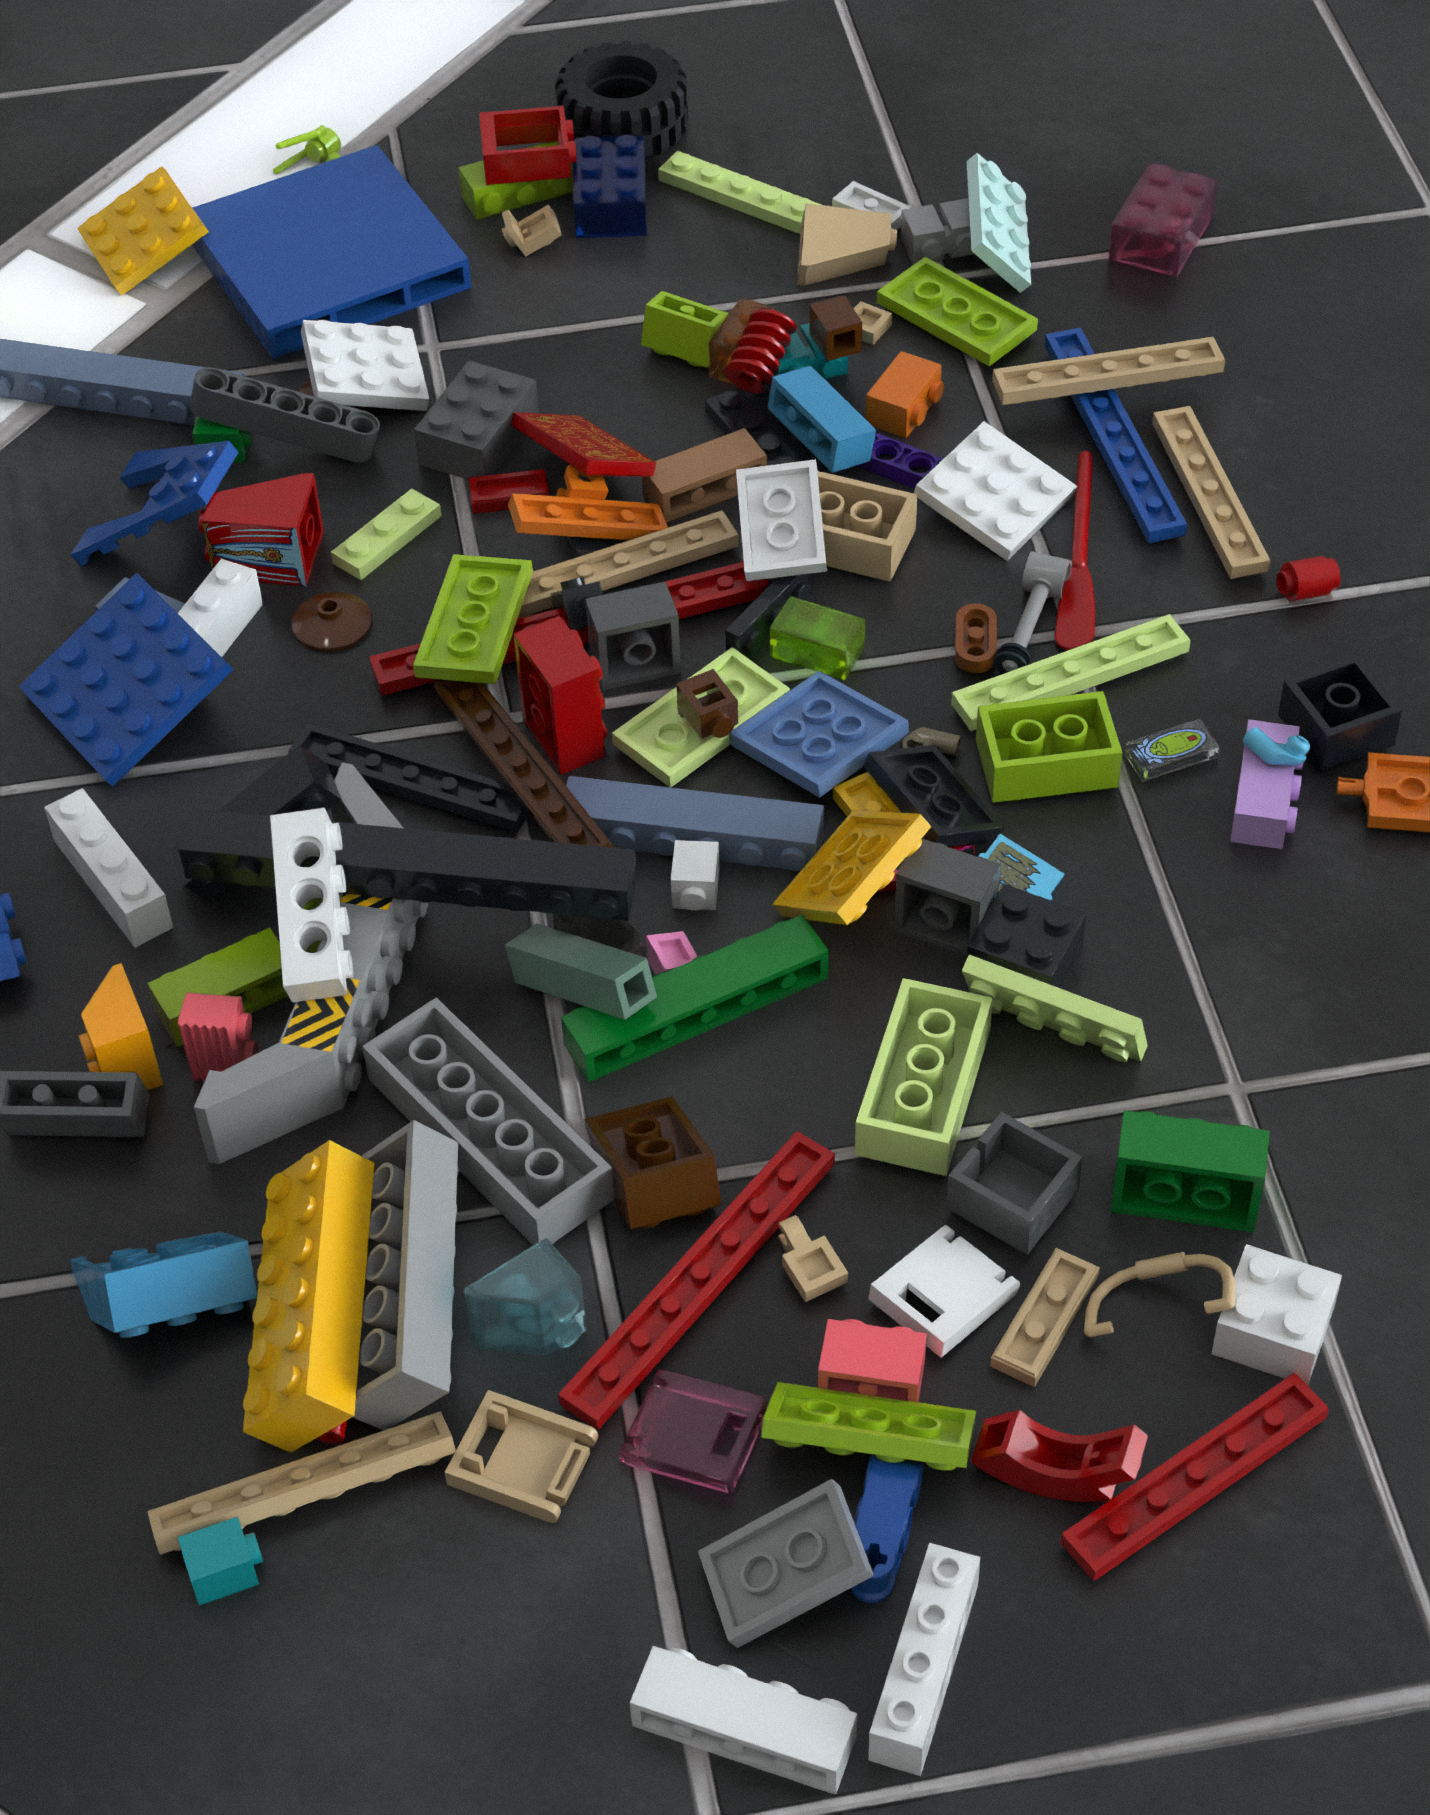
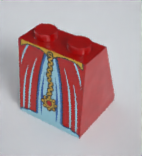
[198,473,324,586]

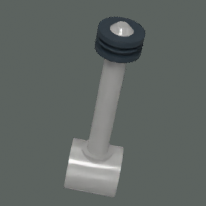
[994,551,1072,674]

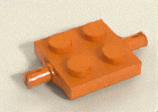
[1336,752,1430,832]

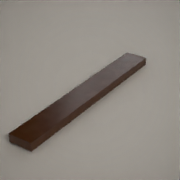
[433,680,614,848]

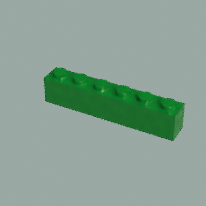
[561,914,828,1083]

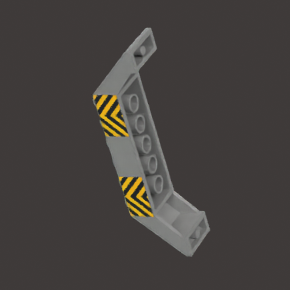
[194,763,428,1164]

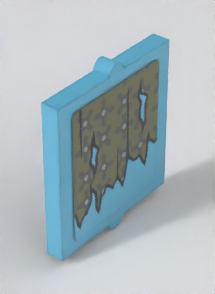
[979,834,1064,900]

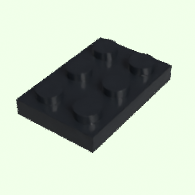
[863,745,1005,847]

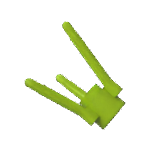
[273,125,341,174]

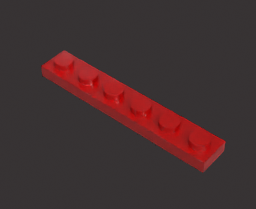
[1060,1373,1329,1581]

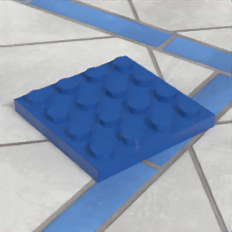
[18,573,234,787]

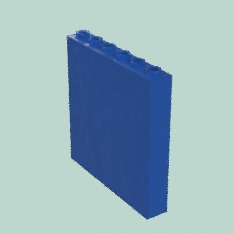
[192,145,472,359]

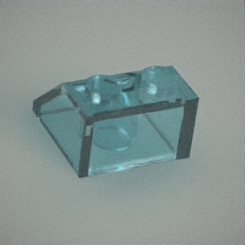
[464,1237,587,1356]

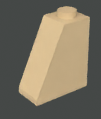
[797,203,897,286]

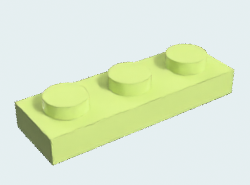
[331,488,442,580]

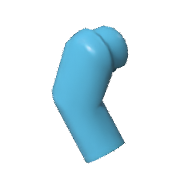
[1243,727,1310,766]

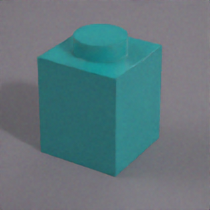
[177,1516,263,1606]

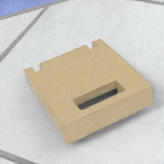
[445,1390,599,1523]

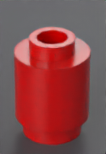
[1276,556,1341,602]

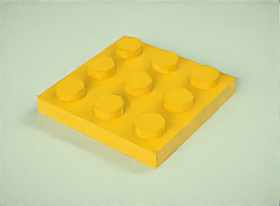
[77,165,209,296]
[772,810,931,925]

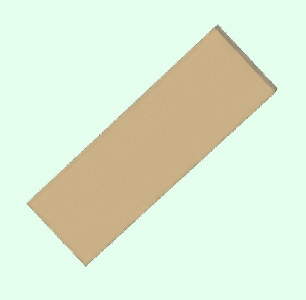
[990,1248,1100,1387]

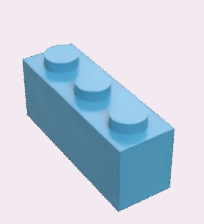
[768,366,876,473]

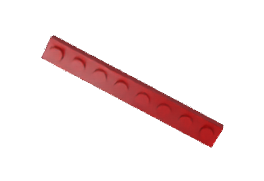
[558,1131,835,1431]

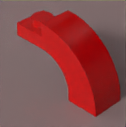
[970,1410,1148,1502]

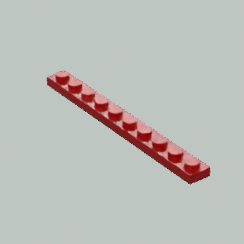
[369,562,770,696]

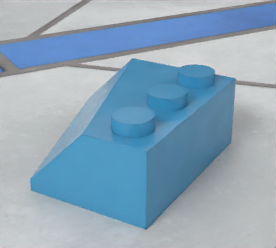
[70,1231,257,1337]

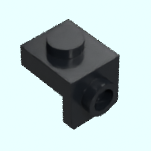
[550,577,603,630]

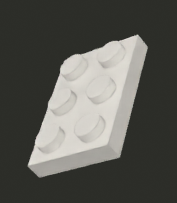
[736,459,827,581]

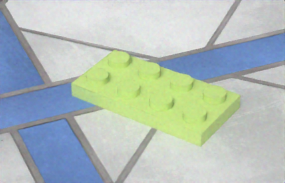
[612,647,790,787]
[962,955,1148,1062]

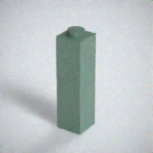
[505,923,657,1020]

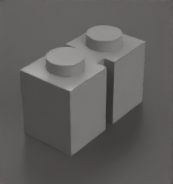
[901,198,974,265]

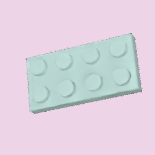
[967,153,1031,293]

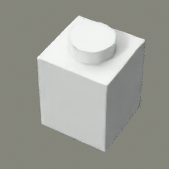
[671,840,720,910]

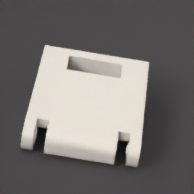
[868,1225,1020,1358]

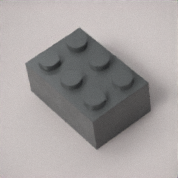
[414,360,539,480]

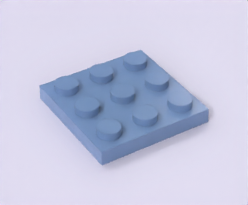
[729,671,909,798]

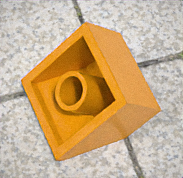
[78,963,164,1090]

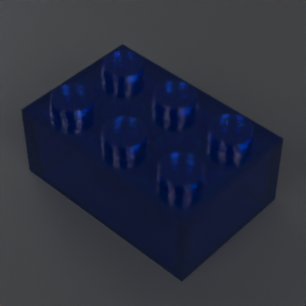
[573,135,647,238]

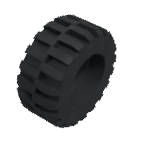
[555,41,688,164]

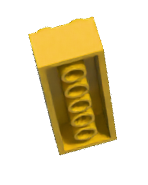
[243,1140,375,1453]

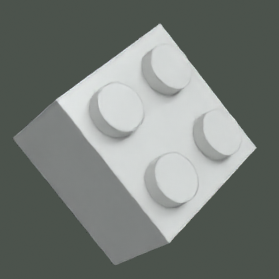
[1211,1244,1342,1386]

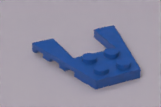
[71,441,239,566]

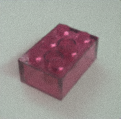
[1109,163,1218,277]

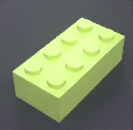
[855,978,993,1176]

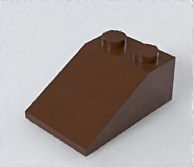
[584,1096,722,1229]

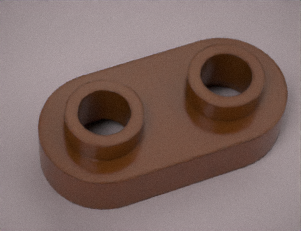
[955,603,997,673]

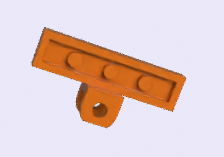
[508,465,668,540]

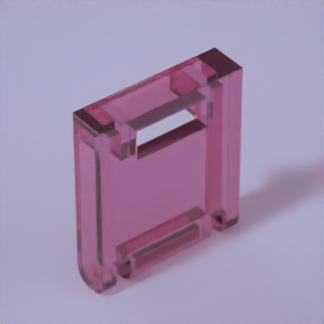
[618,1369,768,1494]

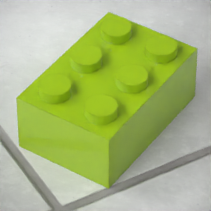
[976,691,1122,803]

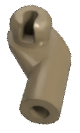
[899,727,961,756]

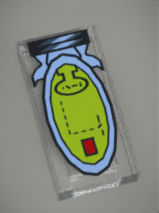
[1123,719,1220,782]

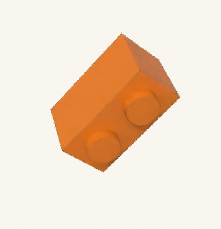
[866,351,944,438]

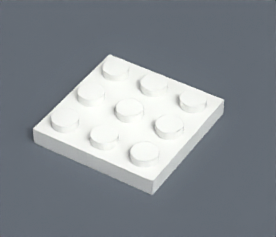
[301,320,430,411]
[913,421,1077,561]

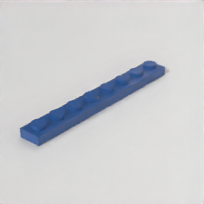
[1044,327,1187,543]

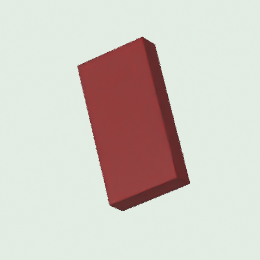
[468,469,549,514]

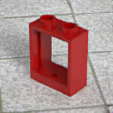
[479,106,577,185]

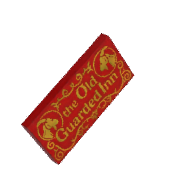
[511,412,656,477]

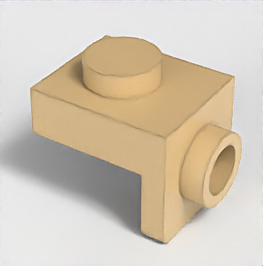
[502,204,562,257]

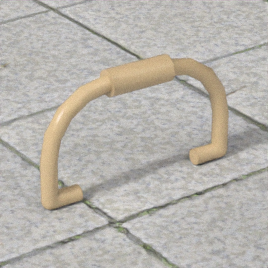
[1084,1252,1235,1337]

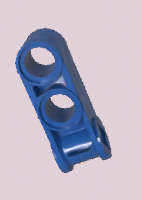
[850,1454,923,1604]

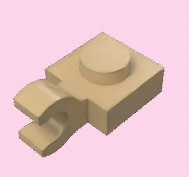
[778,1215,848,1302]

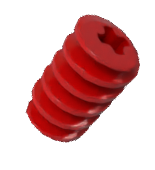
[725,308,797,394]

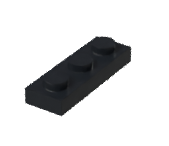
[725,574,811,658]

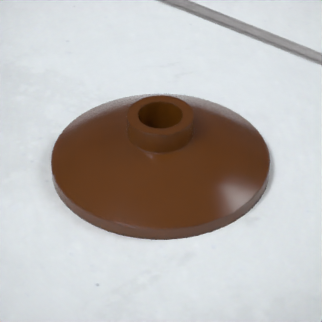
[291,592,372,652]

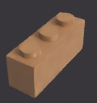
[642,428,767,523]

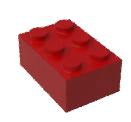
[514,616,608,775]

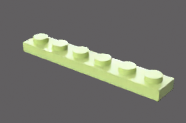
[658,151,822,234]
[951,614,1190,731]

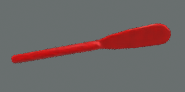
[1054,451,1095,651]

